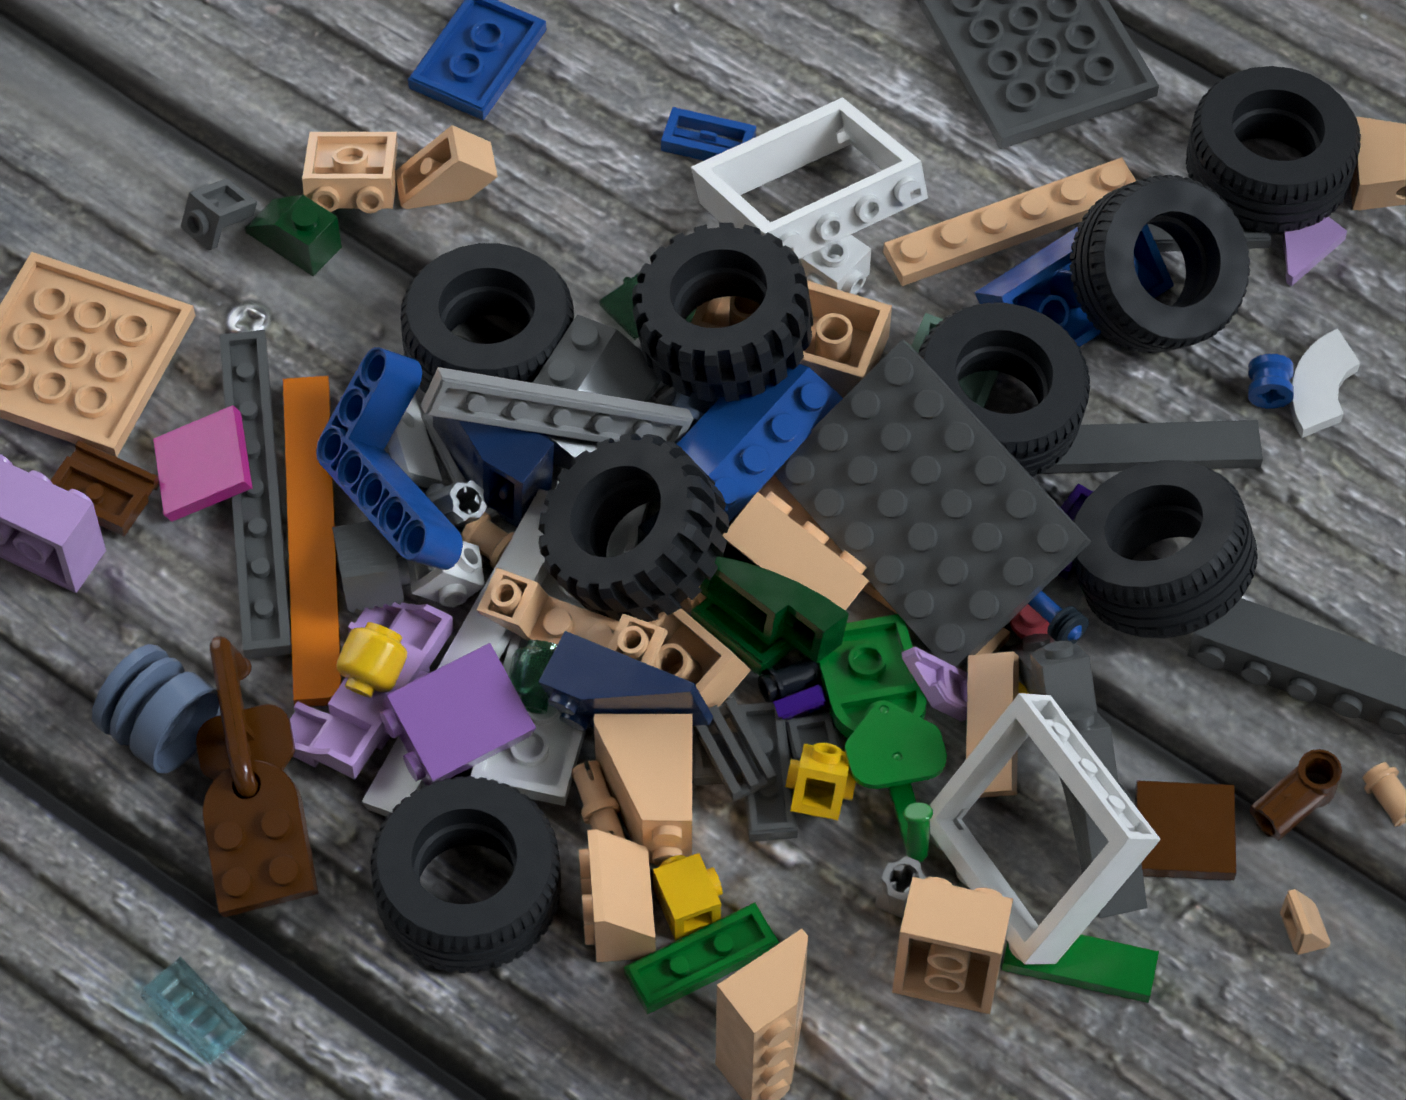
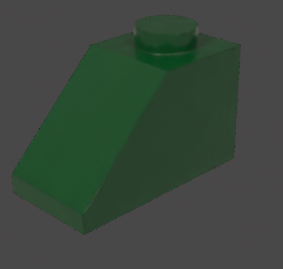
[245,195,342,277]

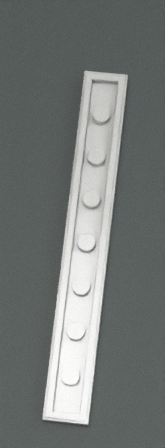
[362,489,548,817]

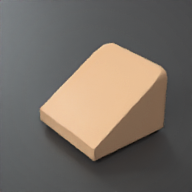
[1280,889,1330,955]

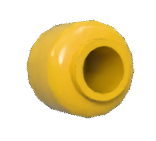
[336,622,407,698]

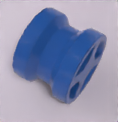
[1248,354,1294,409]

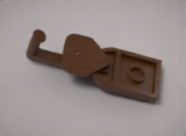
[196,636,319,917]

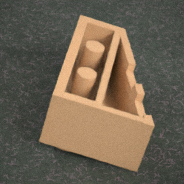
[722,491,869,610]

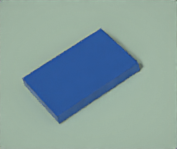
[408,0,547,121]

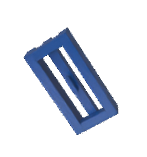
[661,107,756,161]

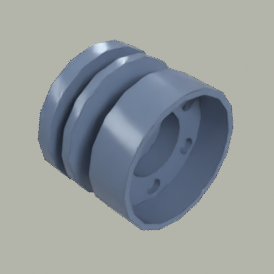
[92,644,220,773]

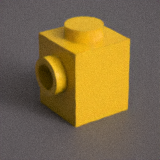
[653,853,723,940]

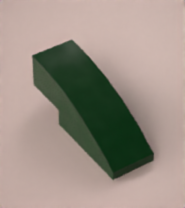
[700,556,849,664]

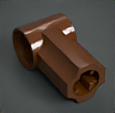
[1249,749,1342,841]

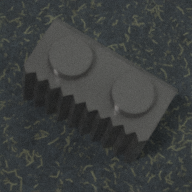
[332,521,411,613]

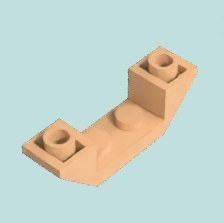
[477,568,668,666]

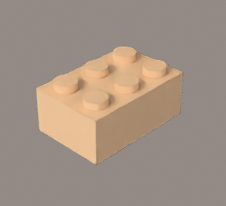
[892,877,1013,1014]

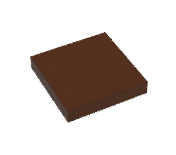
[1135,780,1236,881]

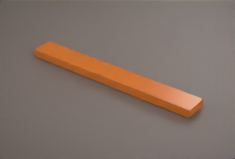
[283,376,342,707]

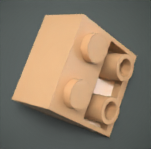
[579,829,656,962]

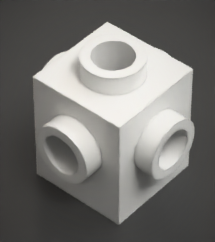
[801,235,871,295]
[407,541,485,607]

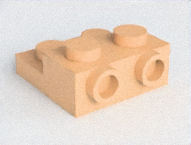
[302,132,398,213]

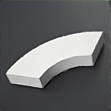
[1290,329,1360,438]

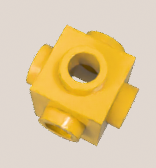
[785,743,856,820]

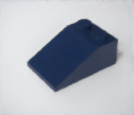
[539,631,714,731]

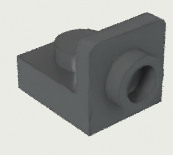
[181,178,257,250]

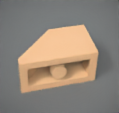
[395,125,498,209]

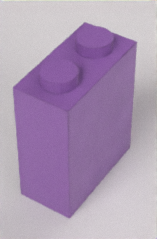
[380,643,536,786]

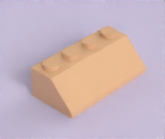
[715,929,808,1100]

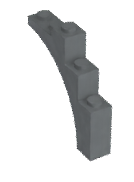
[1008,634,1148,918]

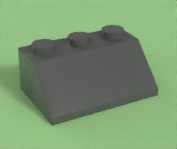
[533,314,661,470]

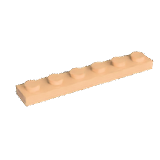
[883,157,1136,286]

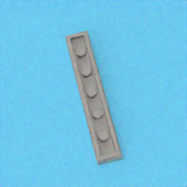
[421,367,693,444]

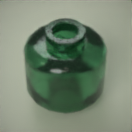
[508,640,558,714]

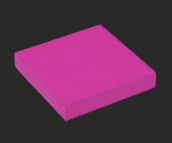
[153,405,252,522]

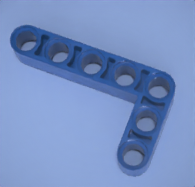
[316,347,463,570]

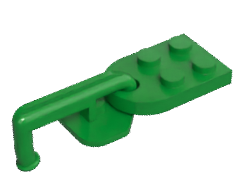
[817,614,947,863]

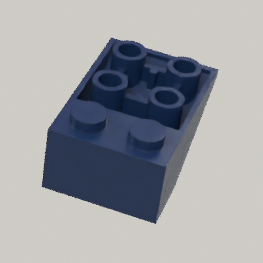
[433,416,554,527]

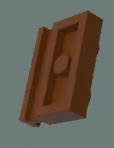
[50,440,160,537]

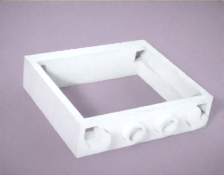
[691,97,928,259]
[929,693,1161,964]

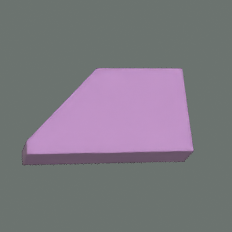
[1283,217,1347,286]
[902,646,968,722]

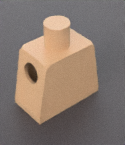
[1350,117,1406,210]

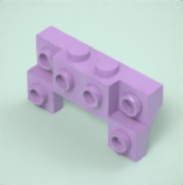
[290,602,454,780]

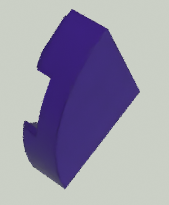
[773,685,829,719]

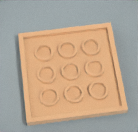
[0,252,196,457]

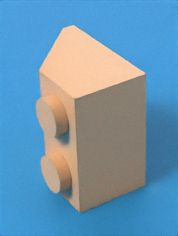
[648,609,751,708]

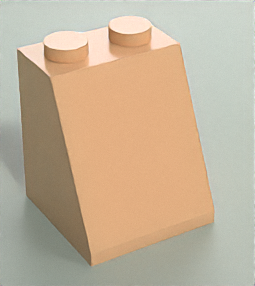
[594,714,692,866]

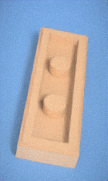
[966,651,1019,798]

